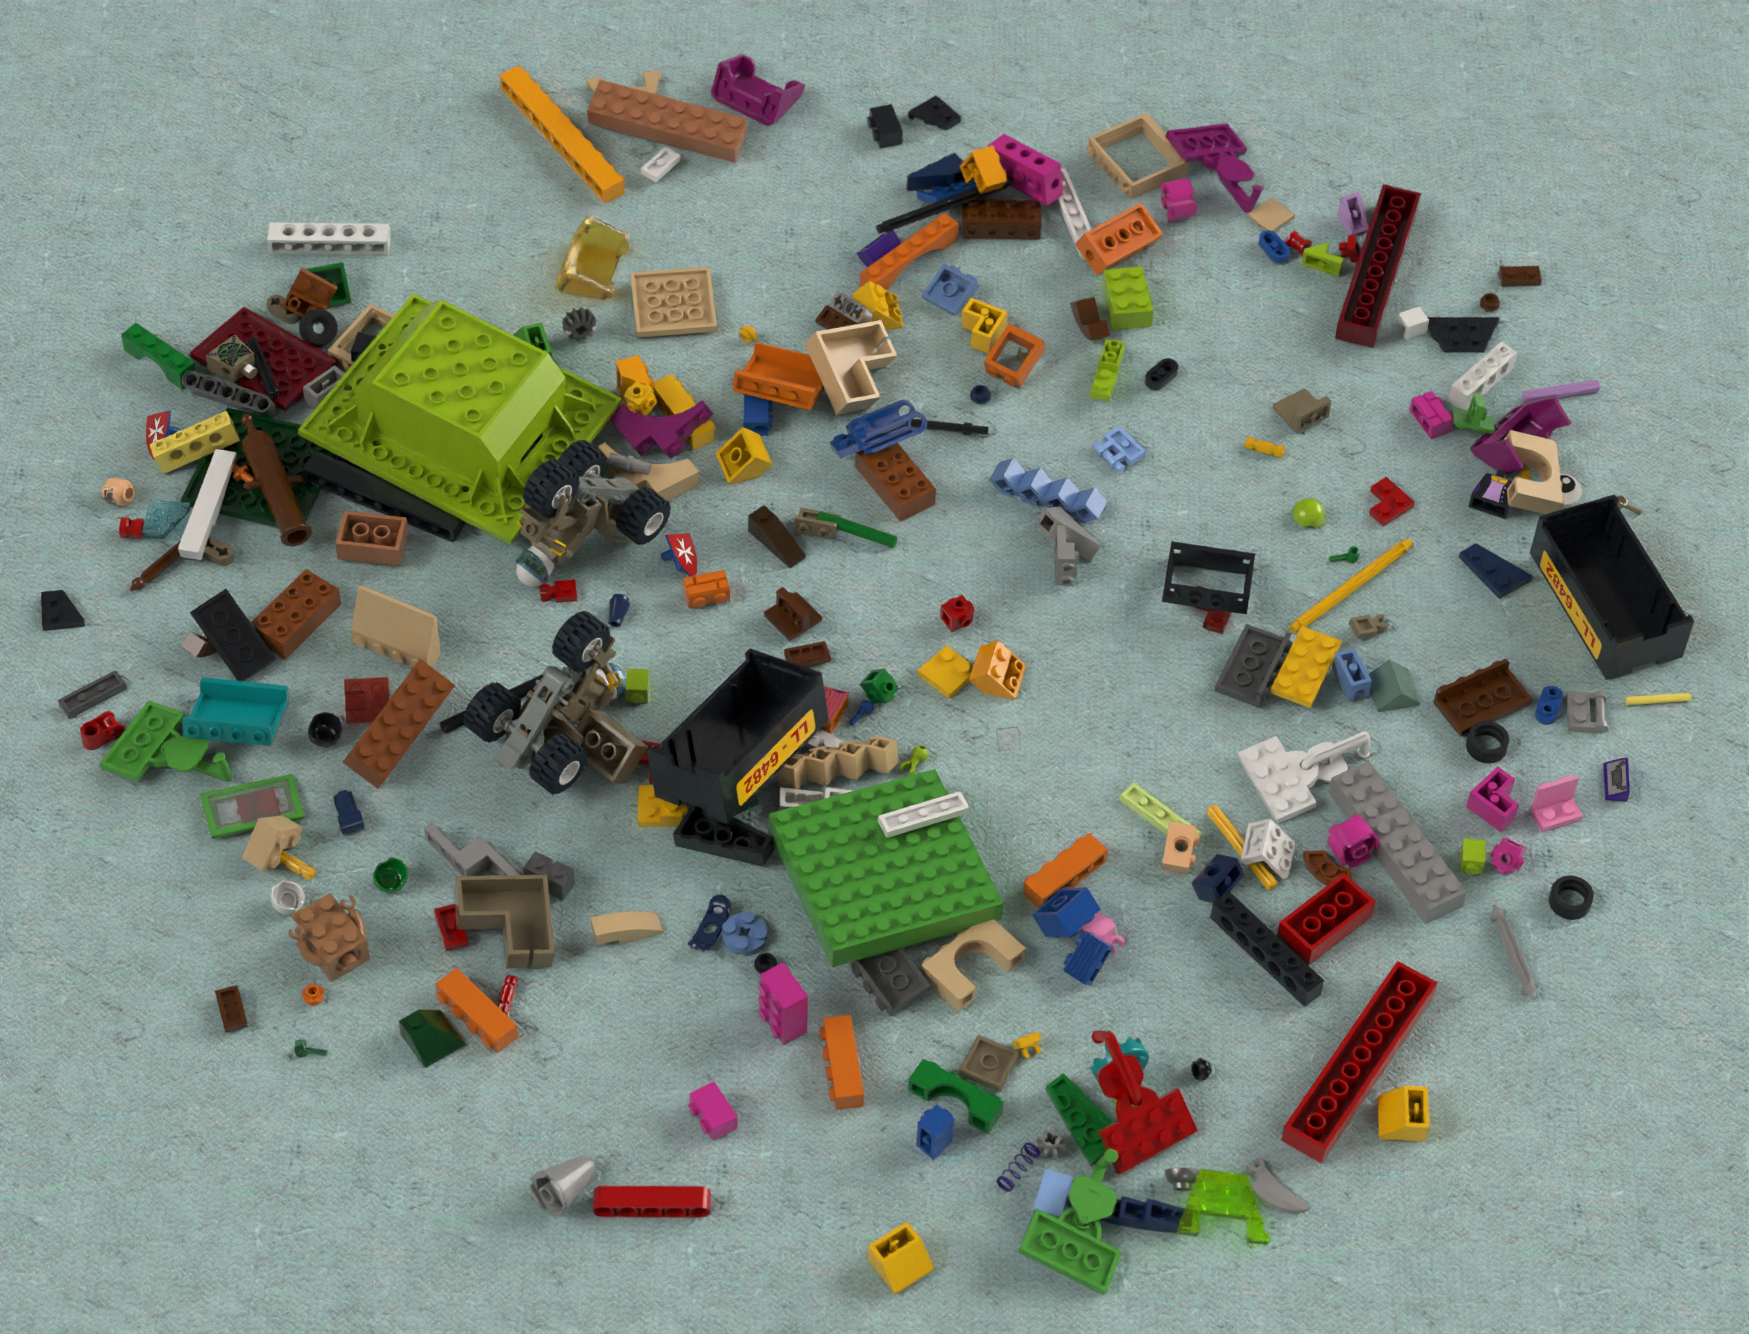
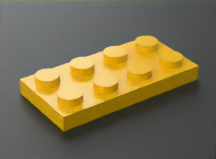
[1270,626,1342,708]

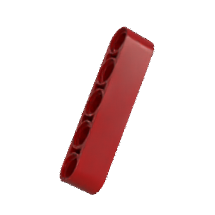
[593,1186,711,1218]

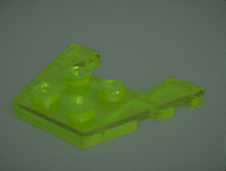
[1176,1169,1270,1245]

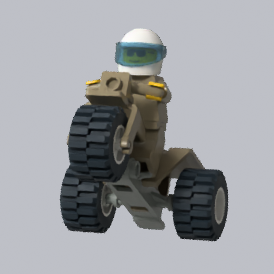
[515,440,671,587]
[463,611,626,795]

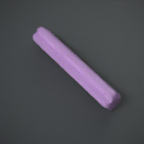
[1521,380,1600,403]

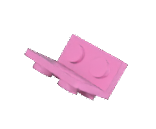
[1530,775,1583,833]

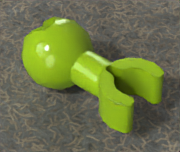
[900,745,929,776]

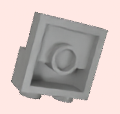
[1054,526,1079,586]

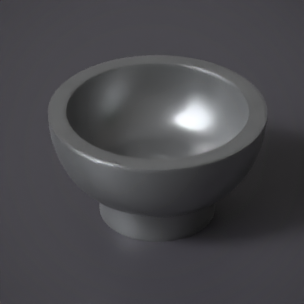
[1165,1168,1199,1191]

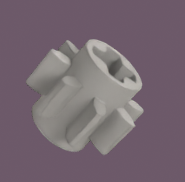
[1036,1129,1065,1159]

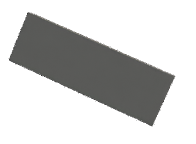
[58,670,127,719]

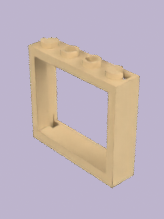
[1087,113,1190,200]
[328,304,394,371]

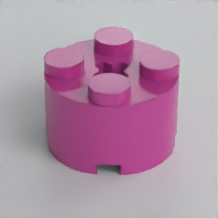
[1160,178,1197,222]
[1327,814,1380,868]

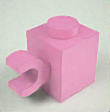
[1080,912,1125,954]

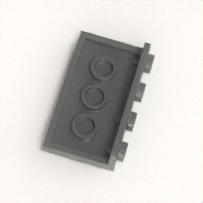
[1214,624,1293,708]
[850,948,932,1016]

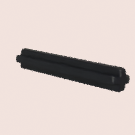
[246,337,279,399]

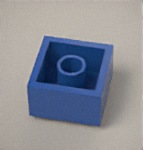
[1032,887,1101,938]

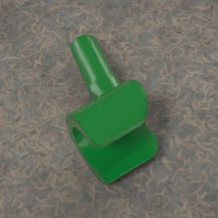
[1329,546,1360,563]

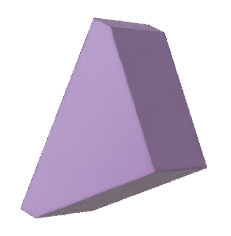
[1337,192,1369,235]

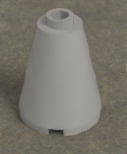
[530,1155,596,1216]

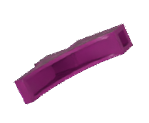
[610,400,714,459]

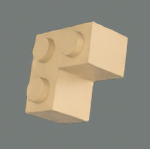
[242,815,303,871]

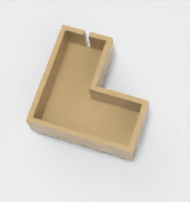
[805,320,897,415]

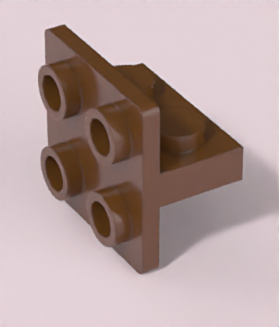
[764,587,822,641]

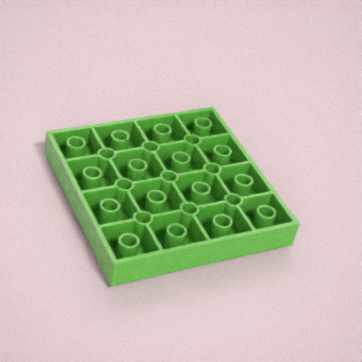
[768,769,1004,967]

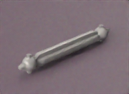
[1489,904,1539,1000]

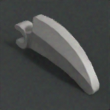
[1246,1157,1308,1213]

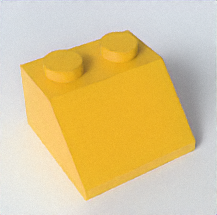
[715,427,773,484]

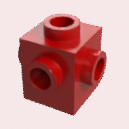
[940,595,975,632]

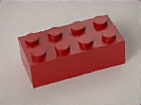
[1277,873,1376,965]

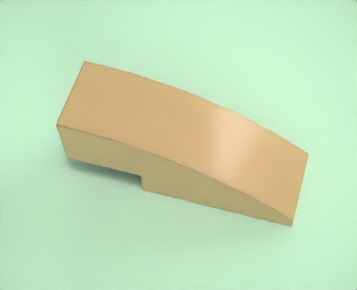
[590,911,663,946]

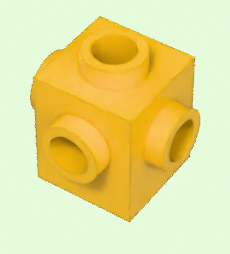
[624,381,657,416]

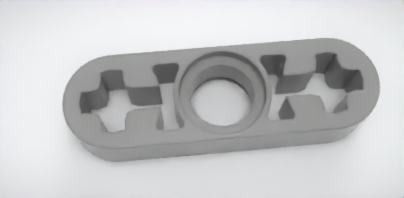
[831,292,873,324]

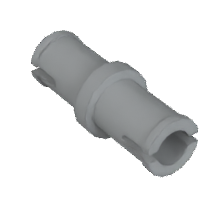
[608,452,651,475]

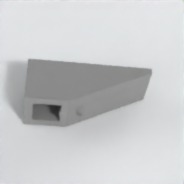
[1035,506,1101,562]

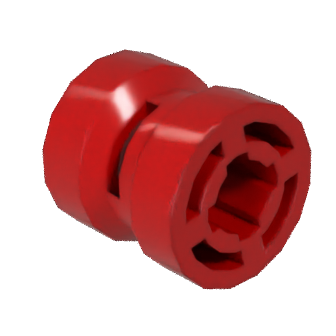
[119,517,145,540]

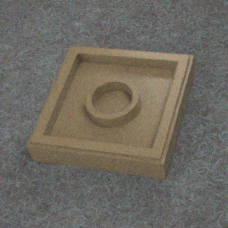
[958,1035,1020,1093]

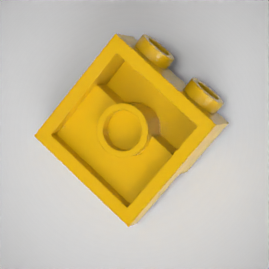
[638,785,687,827]

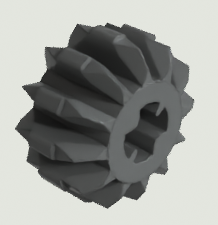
[562,307,597,342]

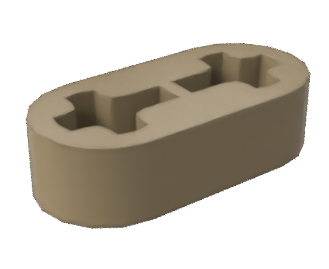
[267,295,301,324]
[203,536,234,566]

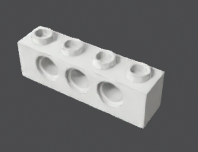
[1448,342,1517,410]

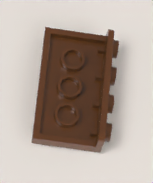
[962,198,1042,240]
[1433,659,1533,736]

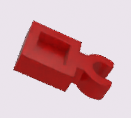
[540,579,577,603]

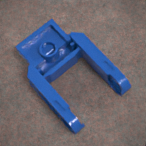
[829,400,927,459]

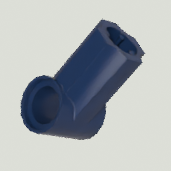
[333,790,365,835]

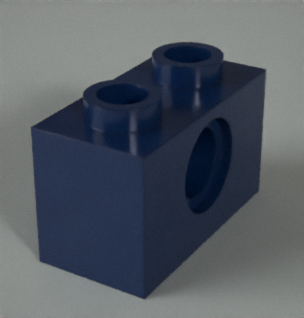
[1191,854,1245,903]

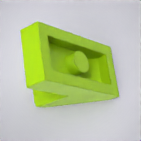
[1301,242,1344,277]

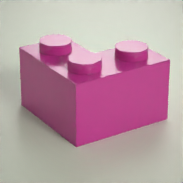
[1466,766,1519,832]

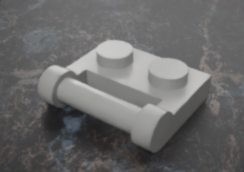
[1566,690,1608,733]

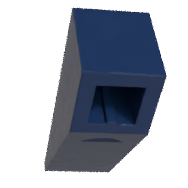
[906,153,965,191]

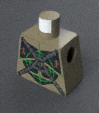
[206,335,257,382]

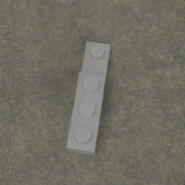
[424,823,522,876]

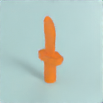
[232,463,256,482]

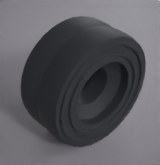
[299,309,338,347]

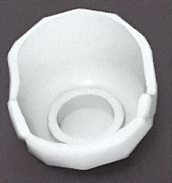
[270,881,305,915]

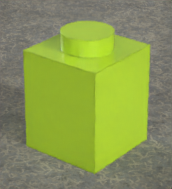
[626,668,650,704]
[1460,838,1486,875]

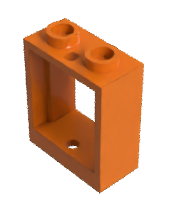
[984,323,1045,388]

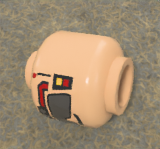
[102,477,135,506]

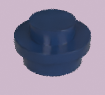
[970,385,991,404]

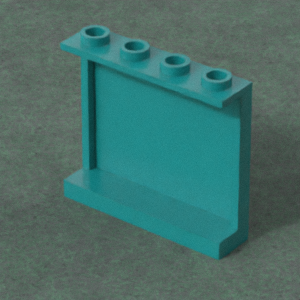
[183,677,289,746]

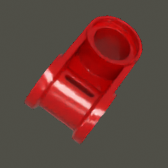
[80,711,125,750]

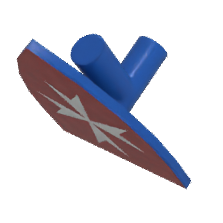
[146,410,180,460]
[661,533,697,577]

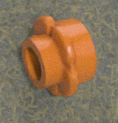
[301,984,324,1006]

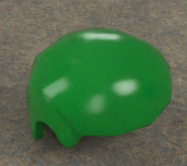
[373,857,408,894]

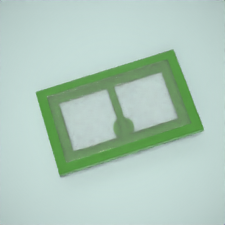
[200,774,305,839]

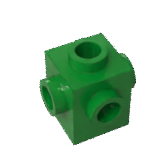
[860,668,899,704]

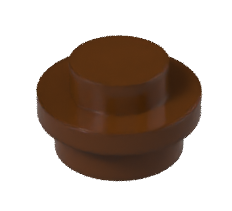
[1480,293,1500,312]

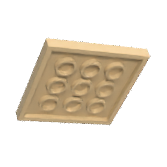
[630,267,717,338]

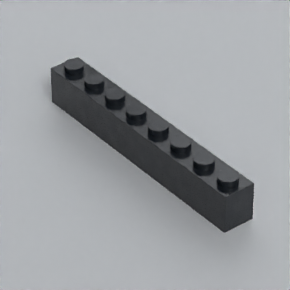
[303,451,465,543]

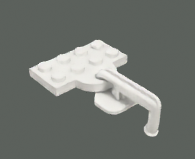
[1237,732,1370,824]

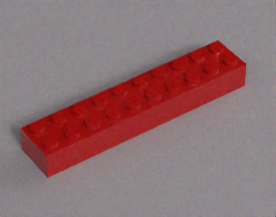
[1281,961,1438,1164]

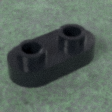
[1144,358,1178,390]

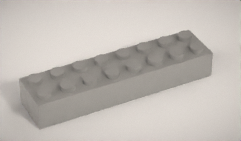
[1329,761,1467,924]

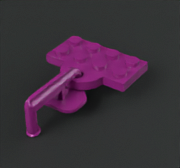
[1165,123,1264,213]

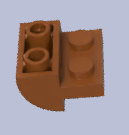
[282,268,338,325]

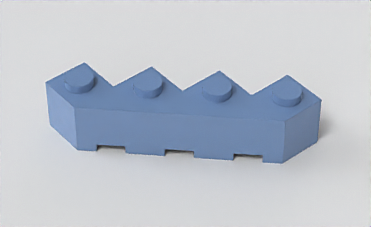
[989,458,1107,523]

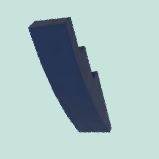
[1099,1196,1193,1234]

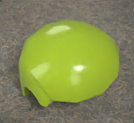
[1292,498,1326,529]

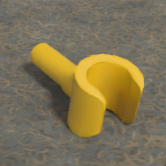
[1518,463,1532,480]

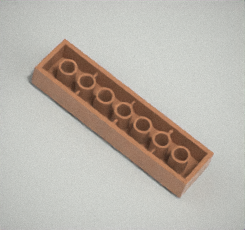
[587,80,748,163]

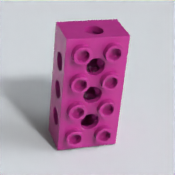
[988,134,1063,206]

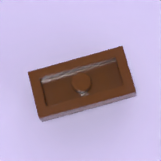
[1499,266,1542,286]

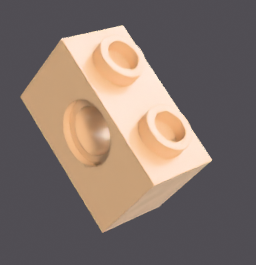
[1161,821,1200,875]

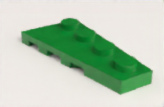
[1045,1073,1113,1167]

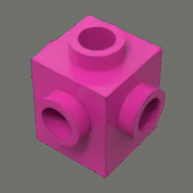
[1490,837,1526,874]

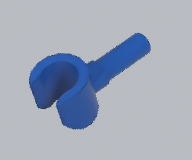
[849,700,874,726]

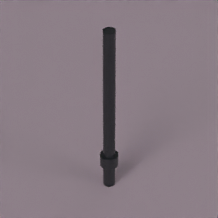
[911,419,989,435]

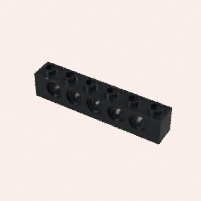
[1210,891,1324,1007]

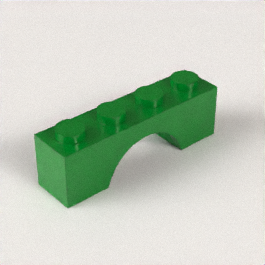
[121,322,196,390]
[908,1059,1004,1134]

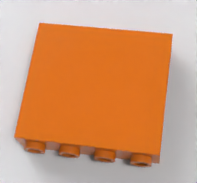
[733,342,825,410]

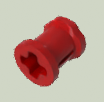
[1285,231,1312,256]

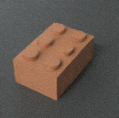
[335,511,409,566]

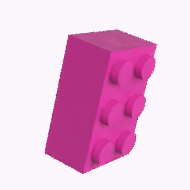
[758,962,808,1045]

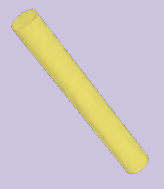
[1625,693,1691,705]

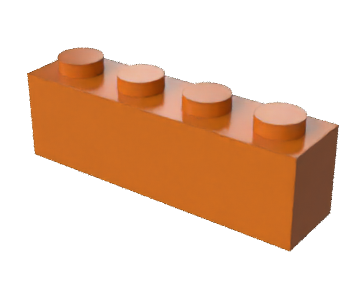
[1023,833,1108,908]
[436,968,518,1053]
[819,1015,864,1110]

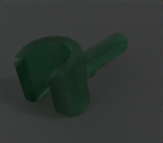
[294,1039,327,1058]

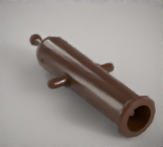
[241,414,312,547]

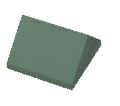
[1369,659,1420,712]

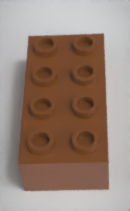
[855,443,936,522]
[251,569,341,660]

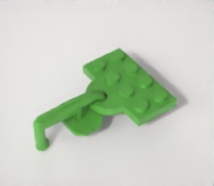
[99,700,232,782]
[1018,1149,1122,1295]

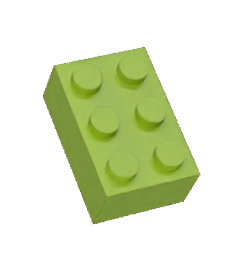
[1102,266,1154,330]

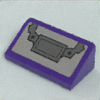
[1603,758,1630,802]

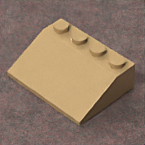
[351,585,441,668]

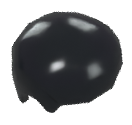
[308,712,342,748]

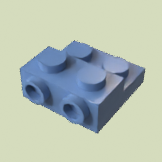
[922,263,979,316]

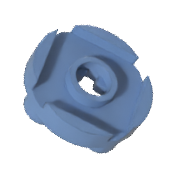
[722,911,767,956]

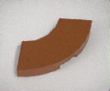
[1303,850,1352,886]

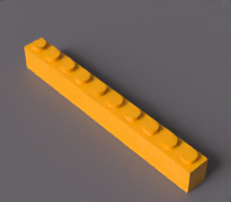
[499,66,625,204]

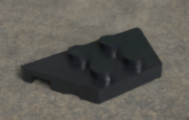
[1427,317,1499,353]

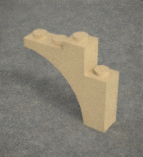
[598,443,699,501]

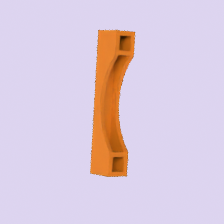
[860,213,959,291]

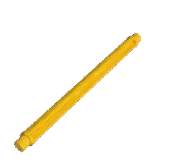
[1289,538,1413,634]

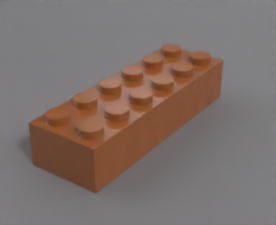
[342,659,455,789]

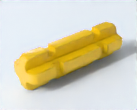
[1245,437,1285,458]
[279,850,316,880]

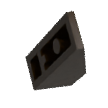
[748,505,806,568]

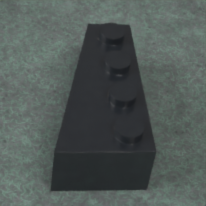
[673,805,775,867]

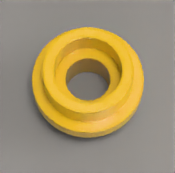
[738,325,757,344]

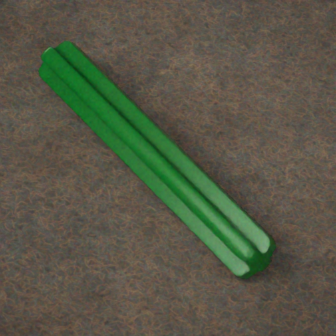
[817,511,897,548]

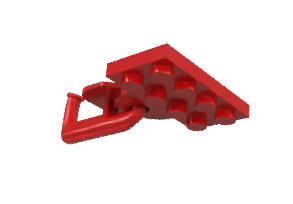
[1091,1030,1198,1174]

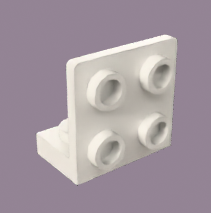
[1241,819,1295,879]

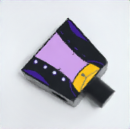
[1468,470,1512,520]

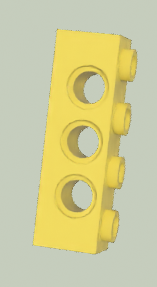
[150,411,240,474]

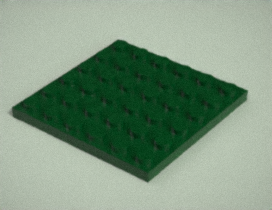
[181,408,337,528]

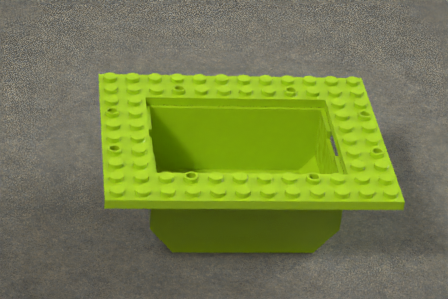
[298,293,622,545]

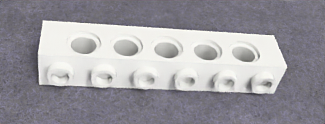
[267,222,391,255]

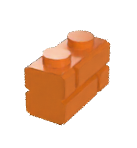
[682,570,730,608]

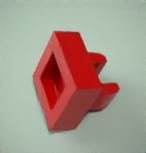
[1338,234,1360,263]

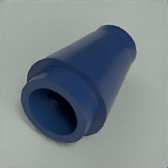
[608,594,630,627]

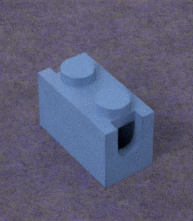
[1332,648,1372,701]

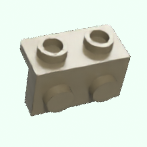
[795,508,842,540]

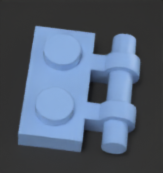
[1093,426,1146,473]

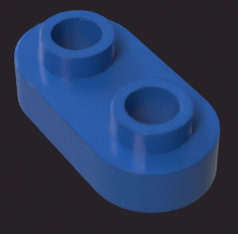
[1258,231,1290,263]
[1535,686,1563,725]

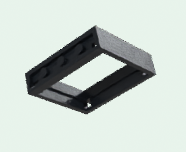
[1162,541,1255,614]

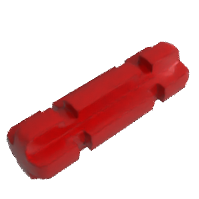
[497,975,518,1016]

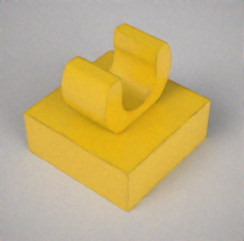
[1012,1031,1042,1058]

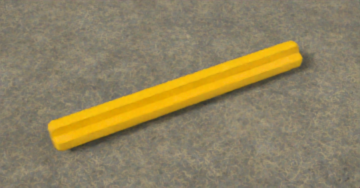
[1207,805,1278,891]

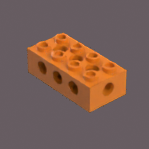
[1075,203,1164,276]

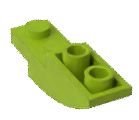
[1089,339,1126,402]

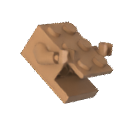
[288,893,370,982]

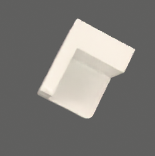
[1399,307,1429,340]

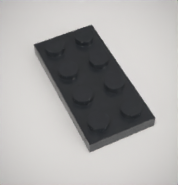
[190,589,276,681]

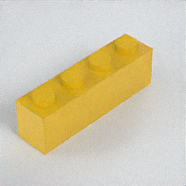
[653,374,715,450]

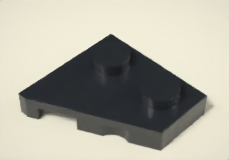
[908,95,961,130]
[41,590,85,631]

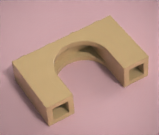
[1504,430,1564,514]
[921,919,1026,1012]

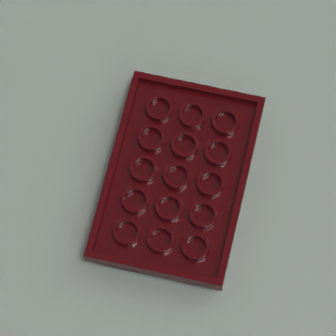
[190,307,338,412]

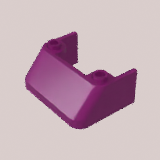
[1470,396,1571,474]

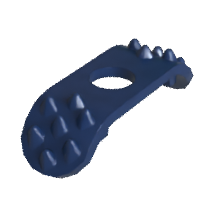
[687,894,731,952]

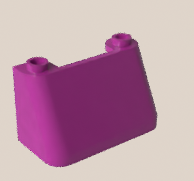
[711,54,805,126]

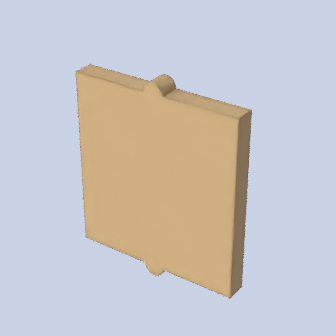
[1247,197,1295,232]

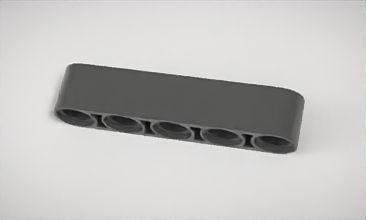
[182,370,278,418]

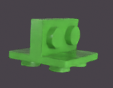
[1451,392,1495,435]

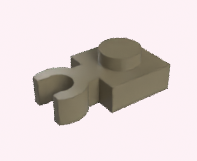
[1348,614,1389,640]

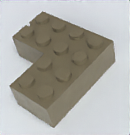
[454,875,555,968]

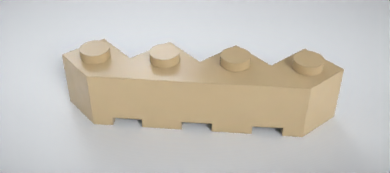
[776,736,899,789]

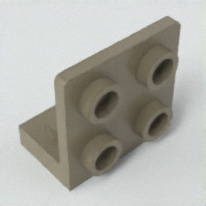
[1272,389,1332,433]

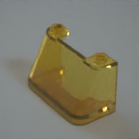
[554,214,630,300]

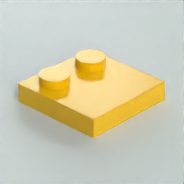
[917,645,974,699]

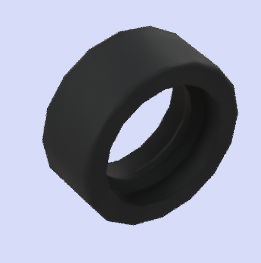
[1466,721,1510,764]
[1549,875,1594,920]

